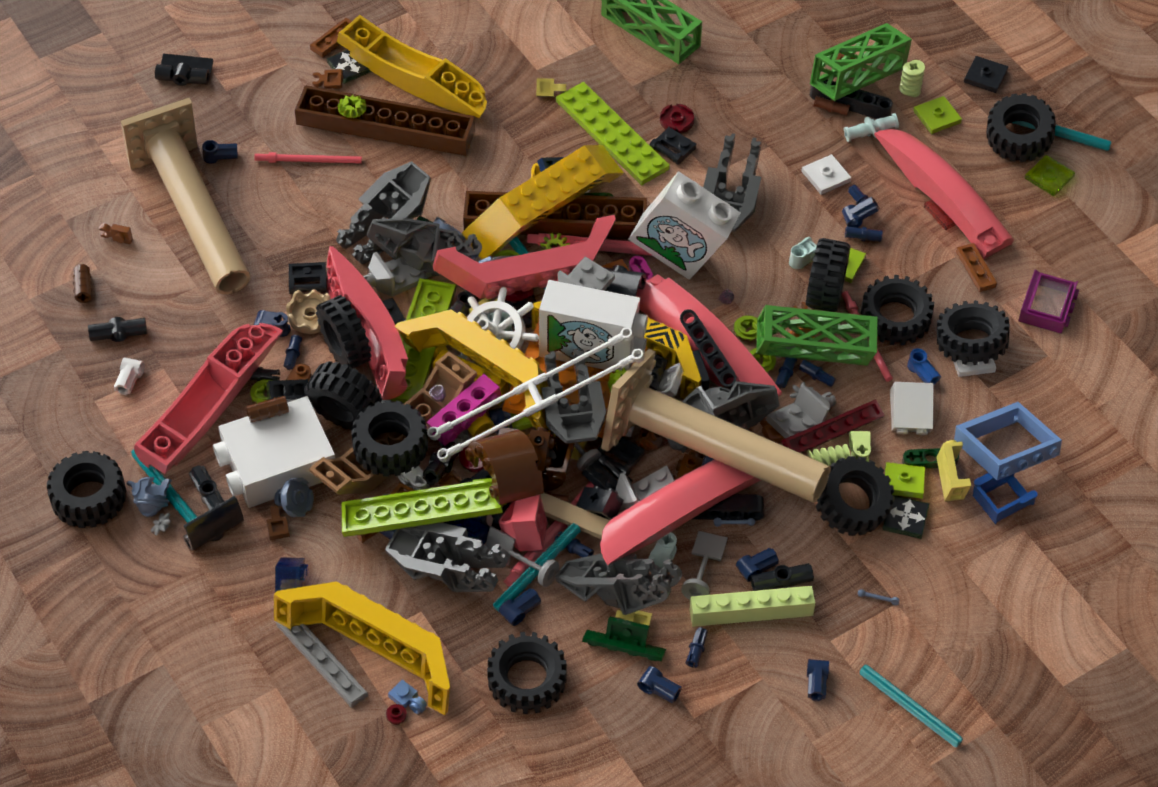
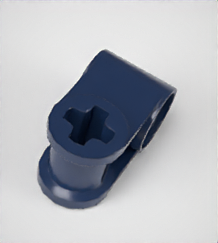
[253,310,291,337]

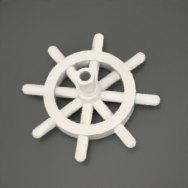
[458,287,539,368]

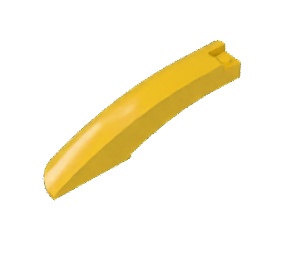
[337,15,487,118]

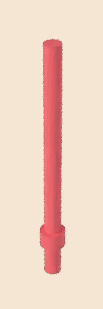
[254,152,362,164]
[841,291,893,382]

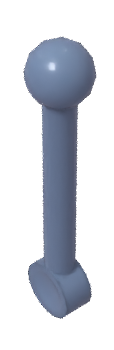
[714,518,755,527]
[858,589,900,605]

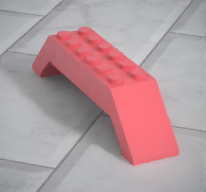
[433,215,616,299]

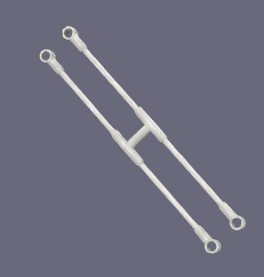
[427,327,645,462]

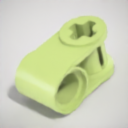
[849,431,871,462]

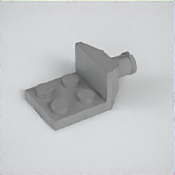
[363,252,428,297]
[558,257,615,291]
[766,385,836,438]
[616,465,675,512]

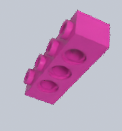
[426,374,502,446]

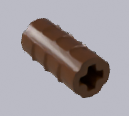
[73,264,92,303]
[246,396,289,423]

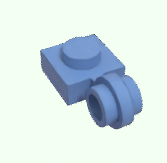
[388,679,427,714]

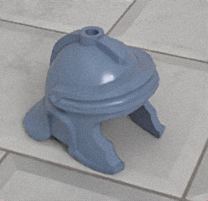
[126,477,172,517]

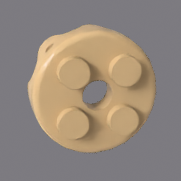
[286,290,331,334]

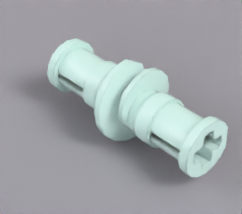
[844,113,899,142]

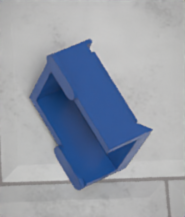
[972,472,1038,524]

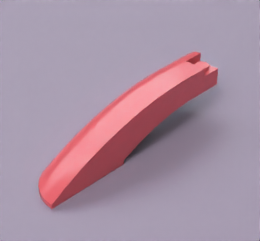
[874,129,1014,259]
[326,246,408,400]
[636,274,782,396]
[134,323,283,474]
[600,459,761,565]

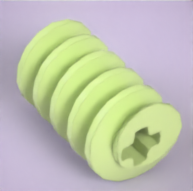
[899,60,925,97]
[807,444,850,466]

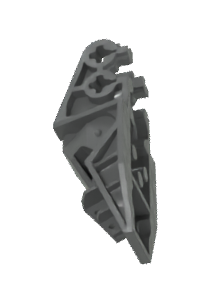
[703,133,762,232]
[336,161,431,264]
[367,218,482,277]
[542,349,606,444]
[668,381,780,453]
[385,522,511,592]
[555,554,682,615]

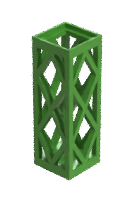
[601,0,702,64]
[810,23,912,101]
[756,305,877,366]

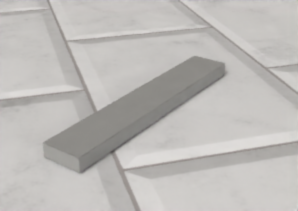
[276,622,368,708]

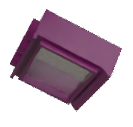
[1018,269,1079,334]

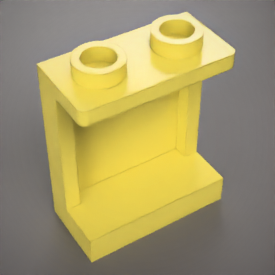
[936,440,971,501]

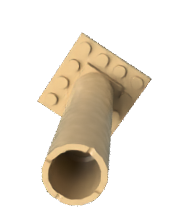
[121,98,250,294]
[601,349,831,503]

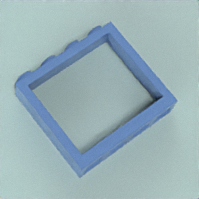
[954,402,1062,480]

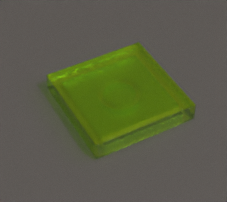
[1025,155,1075,196]

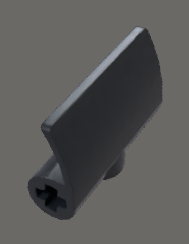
[155,53,213,86]
[603,265,646,297]
[183,496,244,551]

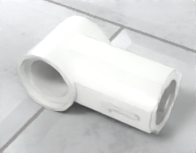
[114,357,144,395]

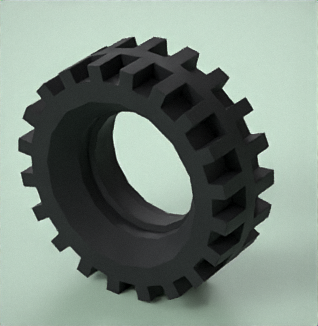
[860,275,934,345]
[316,295,372,369]
[937,300,1010,365]
[487,632,567,714]

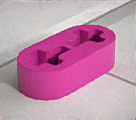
[629,256,653,280]

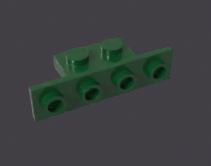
[582,616,666,662]

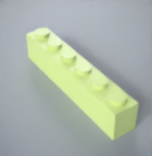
[689,586,815,627]

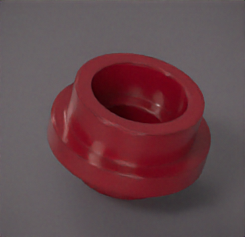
[386,704,407,725]

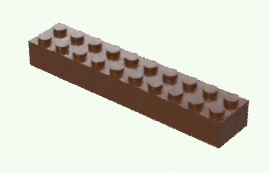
[294,85,475,156]
[463,191,647,239]

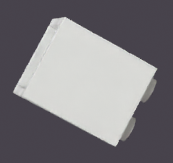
[890,382,933,435]

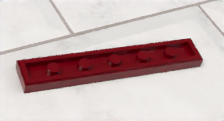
[781,399,885,454]

